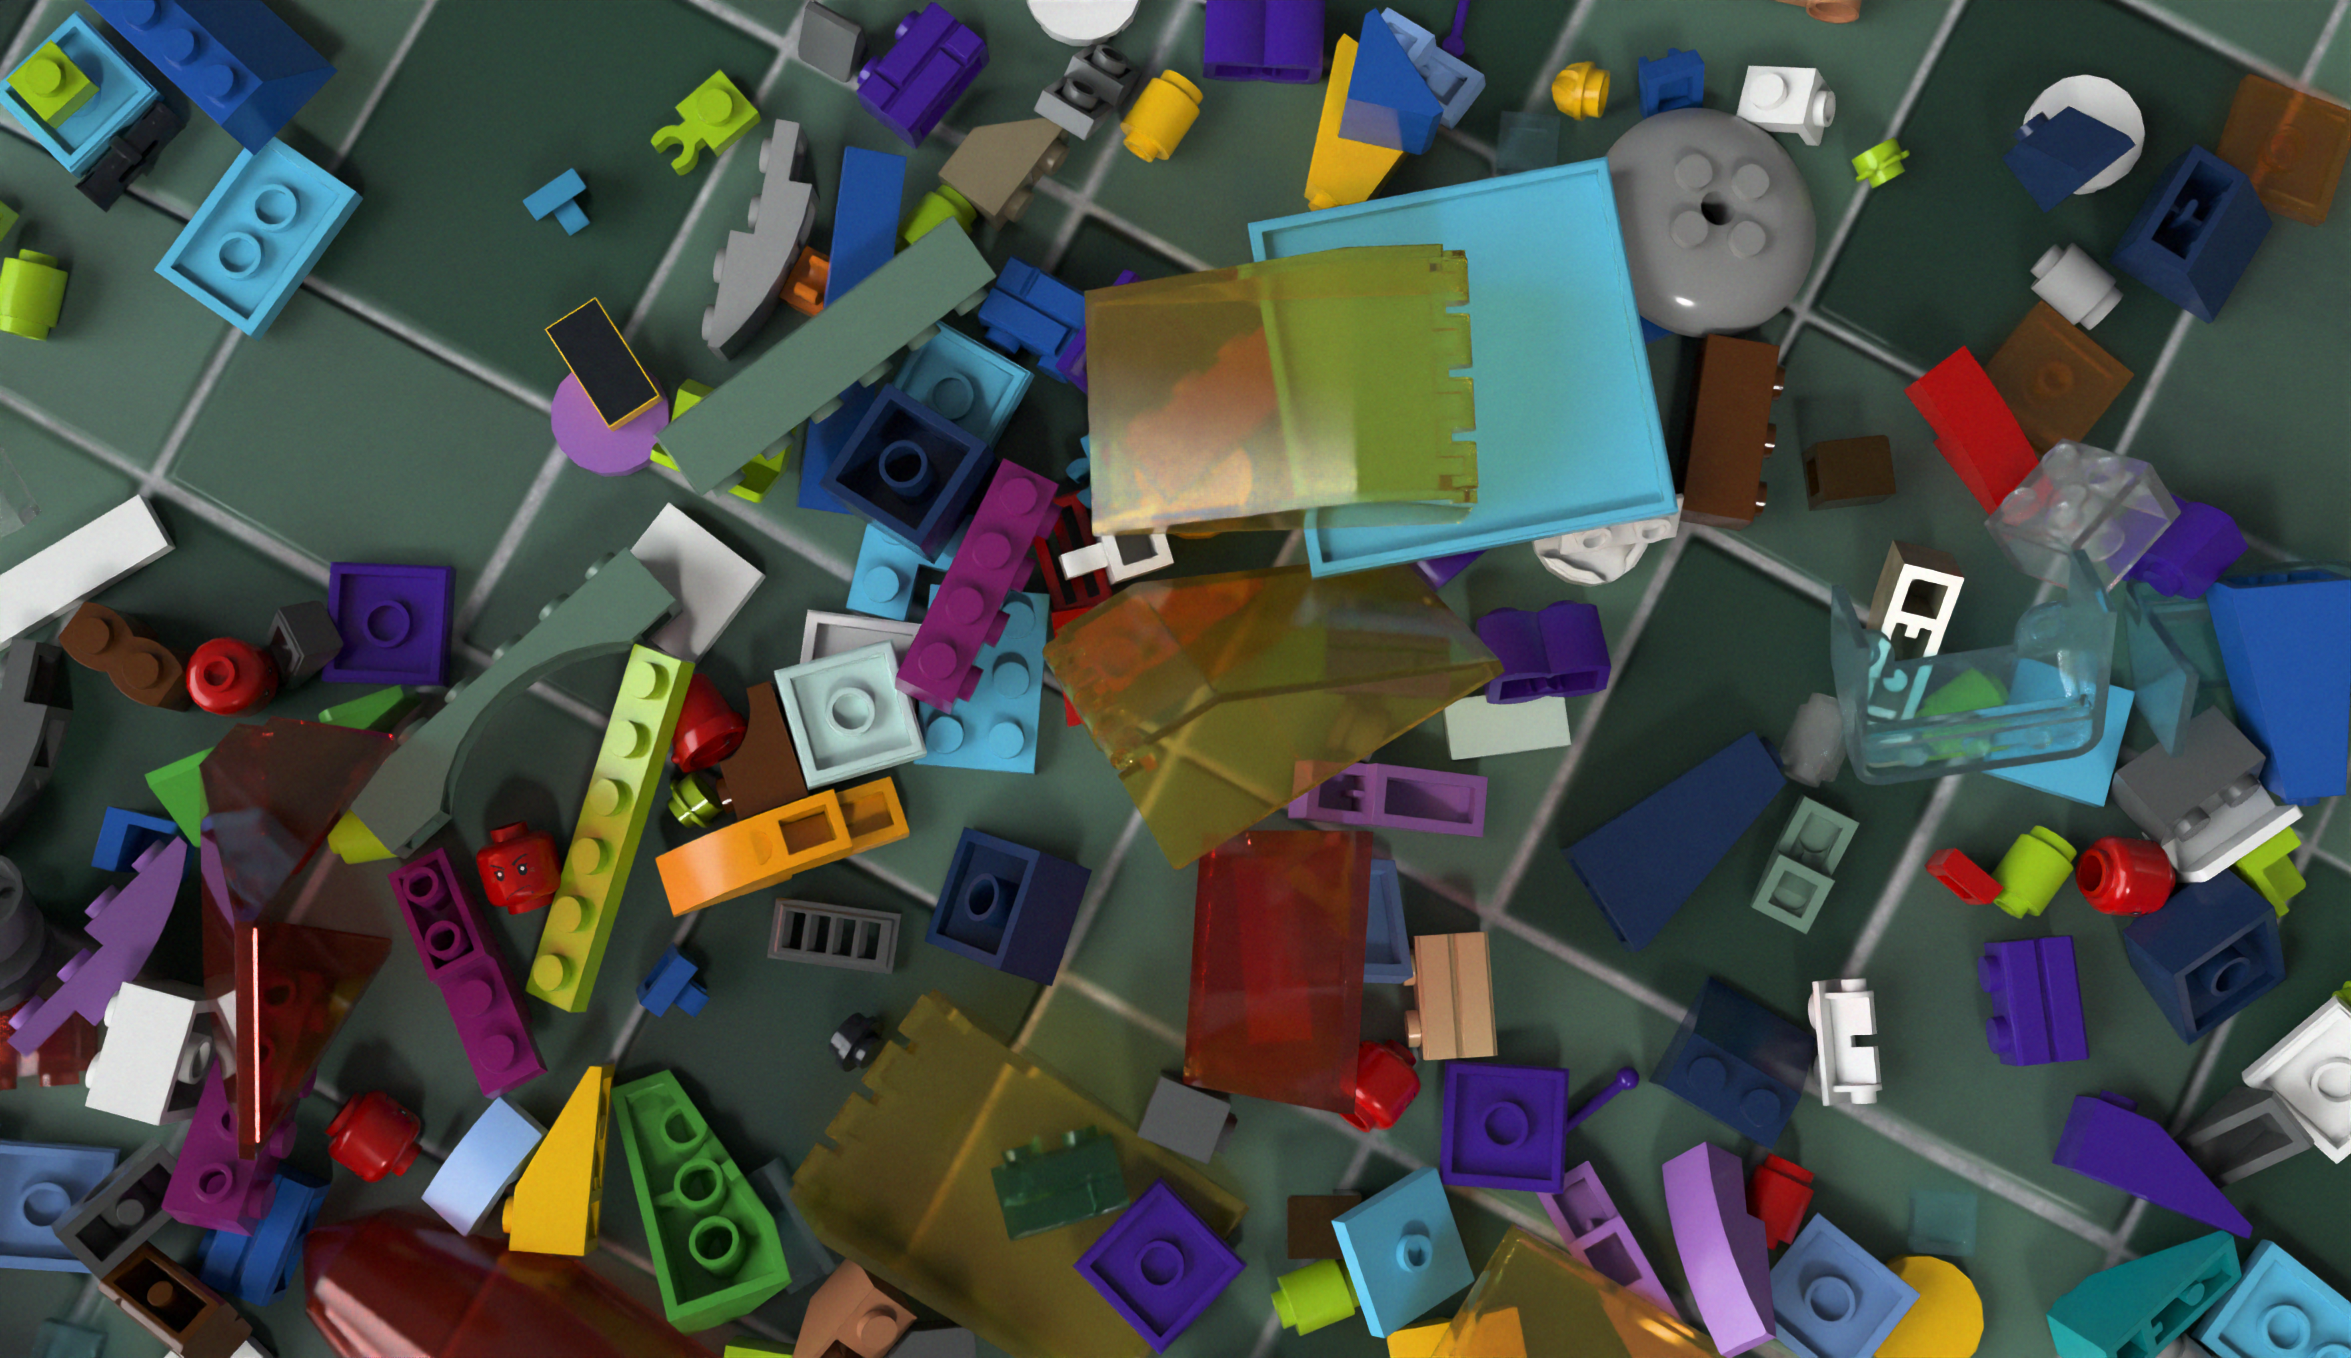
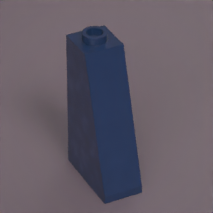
[1560,731,1787,953]

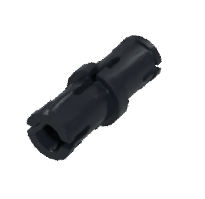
[74,99,187,213]

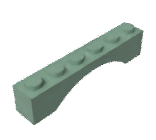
[341,547,683,859]

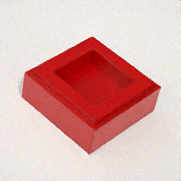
[1924,848,2004,905]

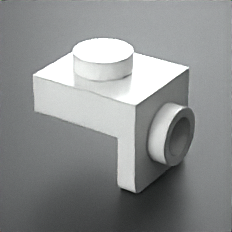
[1736,66,1836,146]

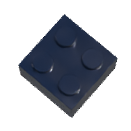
[819,383,1000,564]

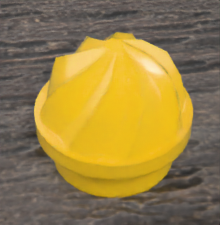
[1551,61,1610,121]

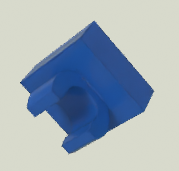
[1638,48,1705,119]
[636,942,710,1018]

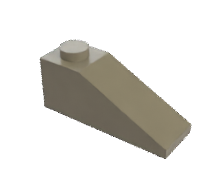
[1845,540,1964,742]

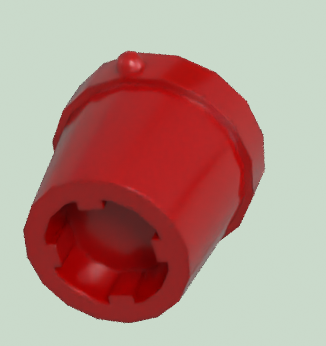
[671,673,749,773]

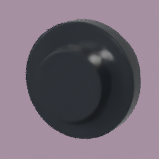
[828,1012,885,1072]

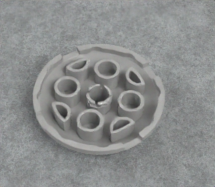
[1604,108,1816,338]

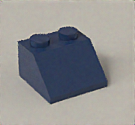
[924,827,1092,986]
[2122,868,2287,1046]
[1648,976,1816,1150]

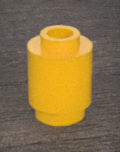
[1120,69,1203,162]

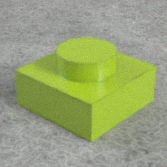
[6,40,100,129]

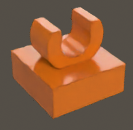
[778,245,830,318]

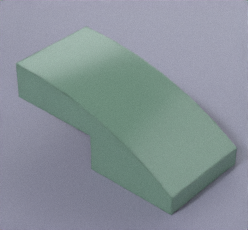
[1750,792,1860,934]

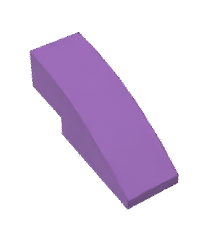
[1288,757,1488,837]
[1662,1141,1776,1358]

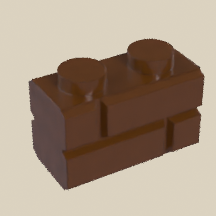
[97,1240,253,1358]

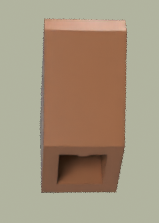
[792,1252,918,1358]

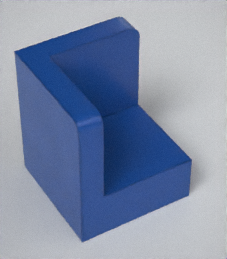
[91,806,196,883]

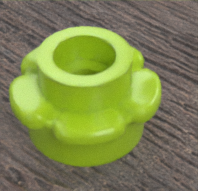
[1851,137,1910,189]
[667,772,723,828]

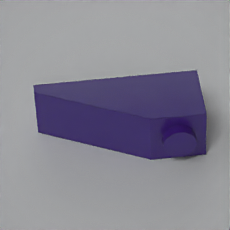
[2052,1090,2253,1239]

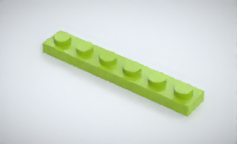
[525,643,696,1013]

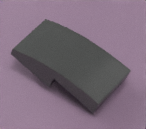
[1034,44,1142,141]

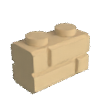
[1402,931,1498,1060]

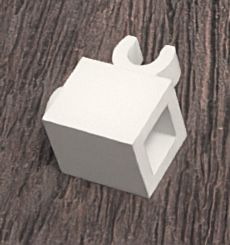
[1058,505,1174,586]

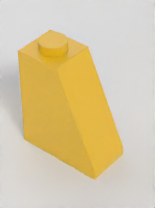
[1304,33,1440,211]

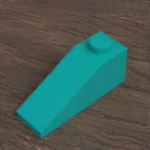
[2046,1230,2242,1358]

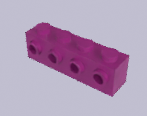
[895,458,1063,714]
[161,966,337,1237]

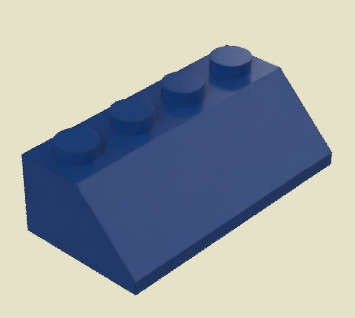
[85,0,338,156]

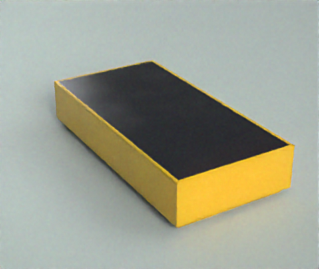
[545,297,664,432]

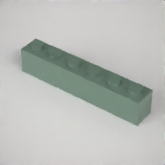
[653,216,996,498]

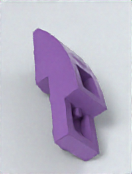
[7,836,187,1058]
[1536,1161,1703,1358]

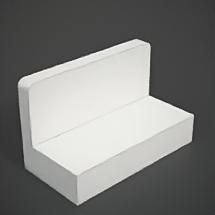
[2142,780,2303,883]

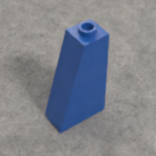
[2205,568,2351,806]

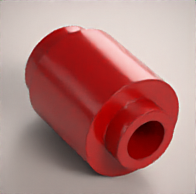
[1745,1153,1815,1251]

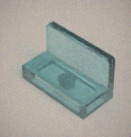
[745,1154,845,1295]

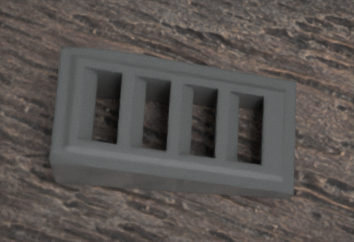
[767,897,902,974]

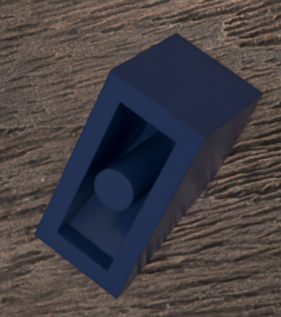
[2002,106,2136,213]

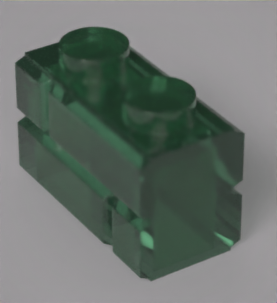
[991,1124,1132,1242]

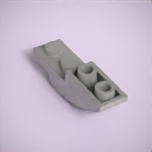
[702,119,820,362]

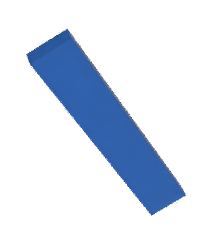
[796,146,907,515]

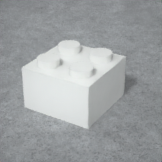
[85,979,237,1126]

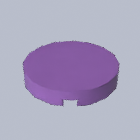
[551,365,672,477]

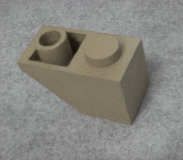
[938,117,1071,232]

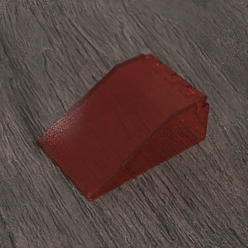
[199,716,395,1161]
[1182,830,1373,1114]

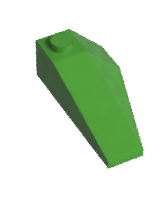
[145,685,422,856]
[610,1069,793,1337]

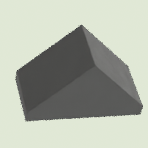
[2173,1086,2315,1189]

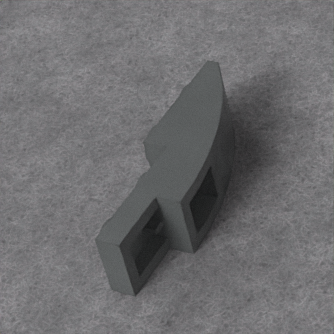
[0,637,74,854]

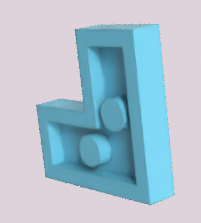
[846,514,975,622]

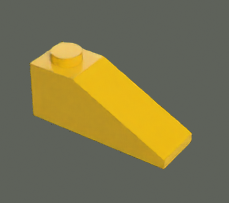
[502,1063,615,1256]

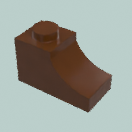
[716,681,815,821]

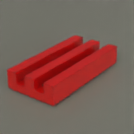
[1034,490,1115,609]

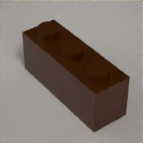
[1674,334,1785,531]

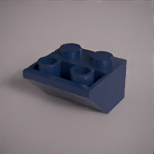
[2107,144,2273,324]

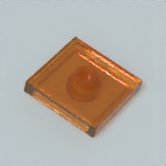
[2215,73,2351,227]
[1982,300,2135,468]

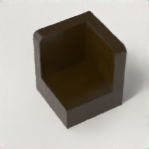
[1801,435,1896,511]
[1285,1189,1362,1259]

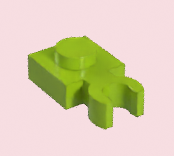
[651,69,762,176]

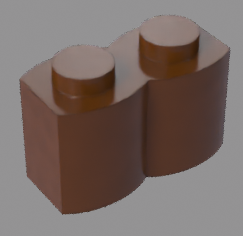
[58,602,194,713]

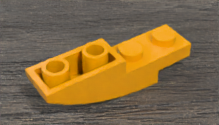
[655,776,910,917]

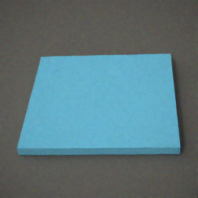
[1248,156,1679,581]

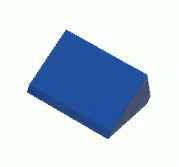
[1338,8,1444,155]

